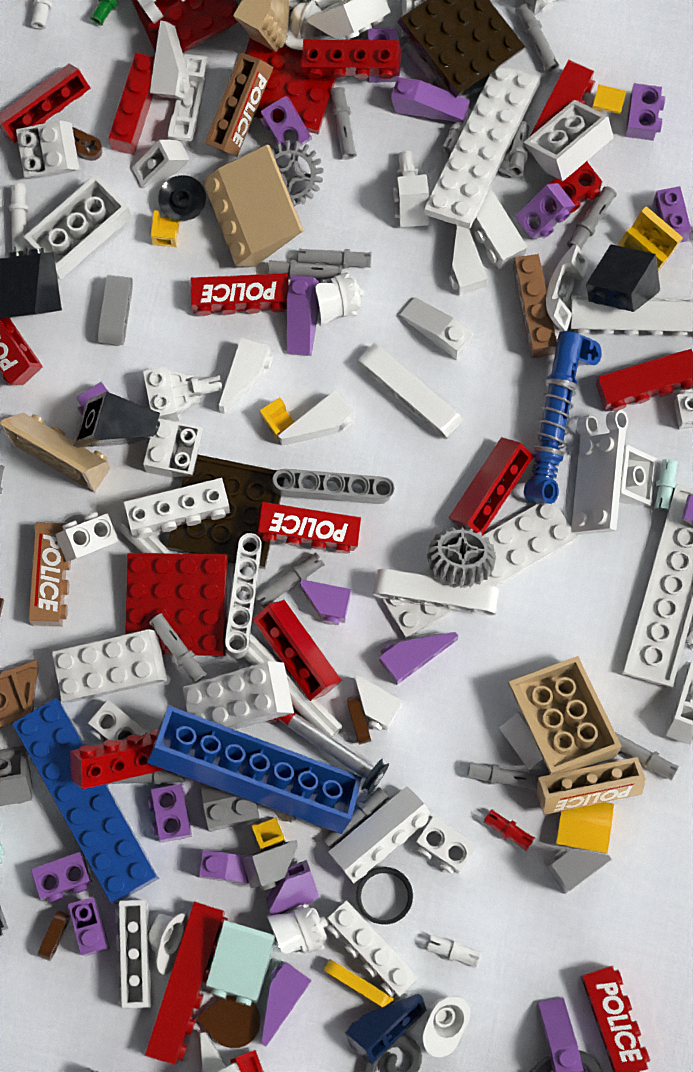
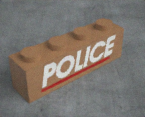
[205,53,273,157]
[513,254,557,359]
[29,522,71,627]

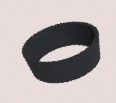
[356,867,413,925]

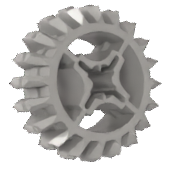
[270,140,324,206]
[427,526,496,588]

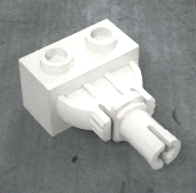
[393,150,429,227]
[143,366,223,422]

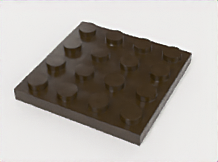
[397,0,525,98]
[167,454,286,569]

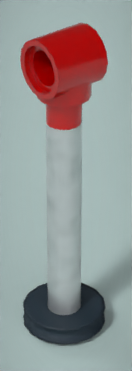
[268,712,389,795]

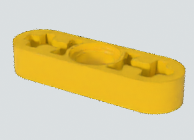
[323,959,394,1007]

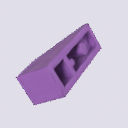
[391,77,470,123]
[287,275,319,356]
[379,632,458,685]
[199,850,249,884]
[261,962,312,1046]
[538,997,583,1072]

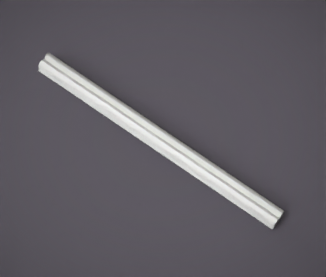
[118,517,342,738]

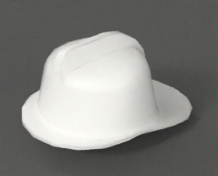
[285,0,323,50]
[149,913,188,975]
[422,996,470,1058]

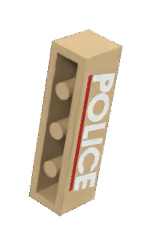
[536,757,646,815]

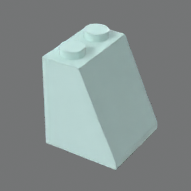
[206,920,276,1006]

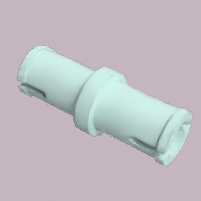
[654,459,678,511]

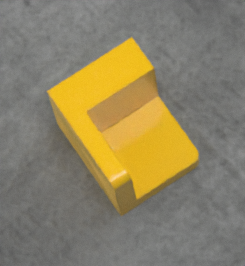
[592,84,626,114]
[151,210,180,247]
[259,397,294,440]
[251,817,286,851]

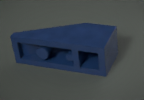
[345,994,427,1064]

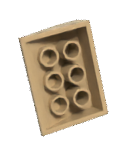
[233,0,290,52]
[202,145,304,267]
[0,413,110,492]
[508,656,622,775]

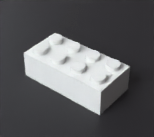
[24,174,132,280]
[52,629,167,703]
[183,661,294,730]

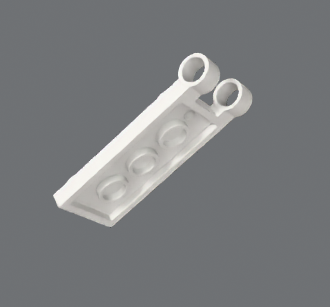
[571,410,628,535]

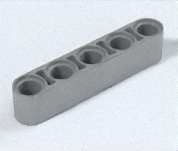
[271,469,395,504]

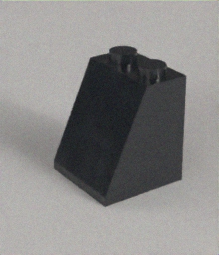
[586,244,660,312]
[0,248,62,319]
[74,391,160,448]

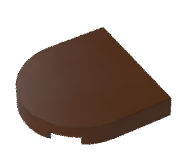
[197,994,261,1048]

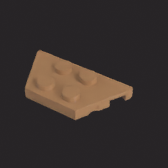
[0,660,39,729]

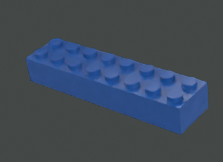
[12,698,159,905]
[147,705,362,834]

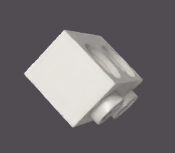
[55,512,119,562]
[88,700,148,742]
[416,816,477,874]

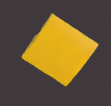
[618,206,683,271]
[555,802,614,854]

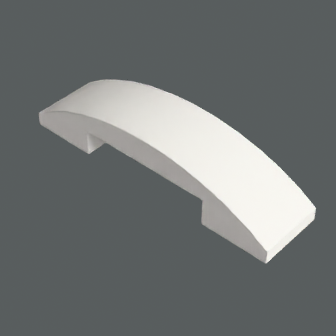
[168,54,208,142]
[546,244,589,331]

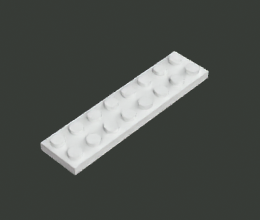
[424,65,540,229]
[622,484,693,688]
[381,502,578,639]

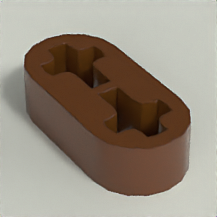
[72,127,103,161]
[346,695,371,745]
[38,910,71,962]

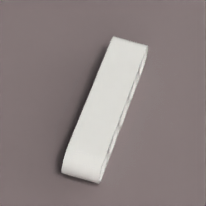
[357,343,463,439]
[225,533,261,659]
[373,569,499,615]

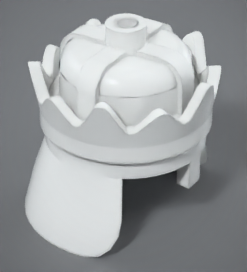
[316,272,365,326]
[267,903,328,956]

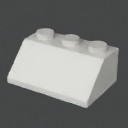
[307,0,391,40]
[523,100,614,181]

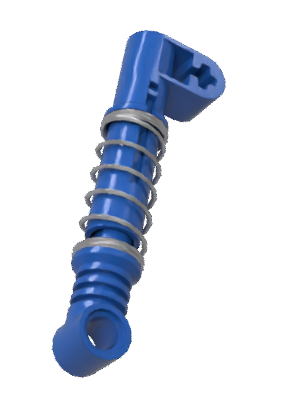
[524,331,602,504]

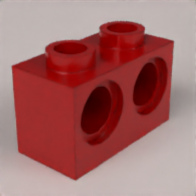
[547,161,603,214]

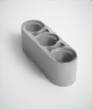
[98,275,133,345]

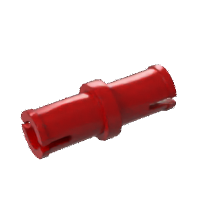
[483,809,535,851]

